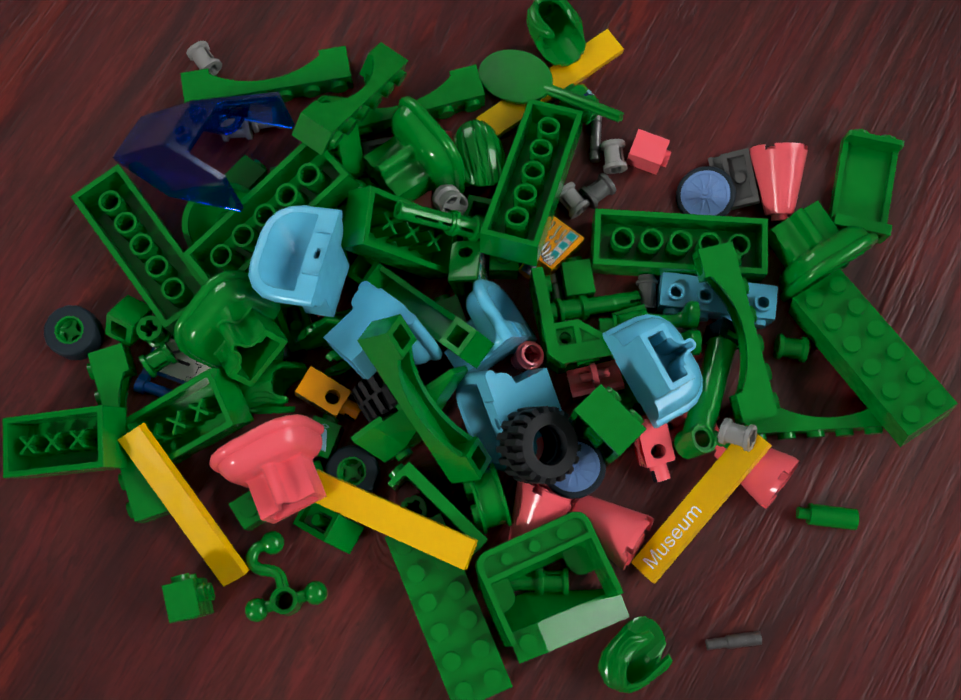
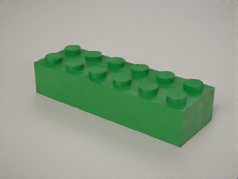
[480,99,584,267]
[182,142,360,283]
[71,164,205,336]
[590,208,768,283]
[788,269,958,447]
[385,513,513,700]

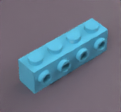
[655,272,778,329]

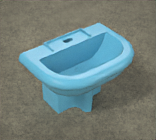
[248,205,349,317]
[445,279,537,372]
[323,281,442,380]
[602,314,703,428]
[456,368,562,472]

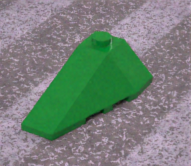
[351,365,468,462]
[504,589,630,664]

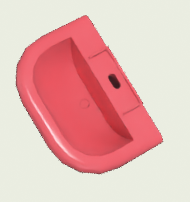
[209,414,327,524]

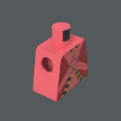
[632,415,675,482]

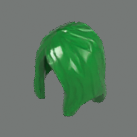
[527,0,586,67]
[453,120,506,188]
[237,361,307,414]
[598,616,673,693]

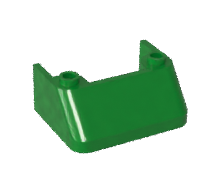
[476,512,624,647]

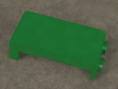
[829,129,905,244]
[388,462,488,557]

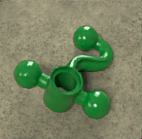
[245,531,328,622]

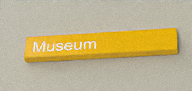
[631,425,772,583]

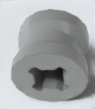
[432,184,468,215]

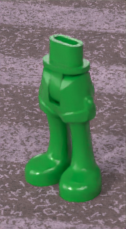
[598,301,702,355]

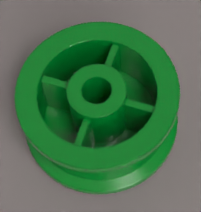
[463,462,512,534]

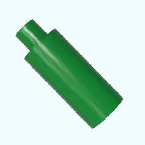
[796,503,859,530]

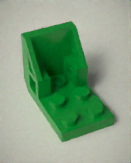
[528,266,615,374]

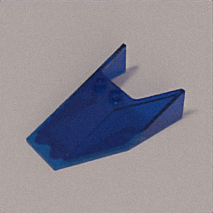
[113,92,295,212]

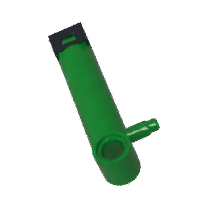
[674,317,739,459]

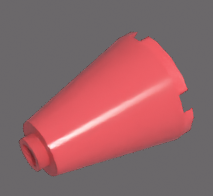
[750,142,808,221]
[714,445,800,509]
[508,481,575,541]
[568,495,654,571]

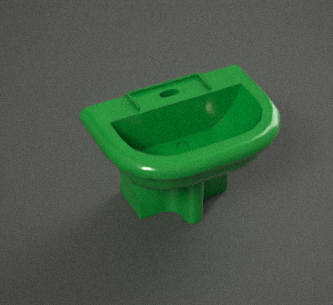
[363,96,465,202]
[768,200,879,302]
[174,270,288,388]

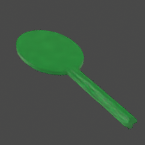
[479,50,624,123]

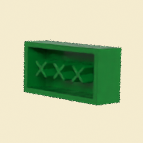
[341,185,457,280]
[126,367,255,465]
[568,384,646,467]
[2,405,127,479]

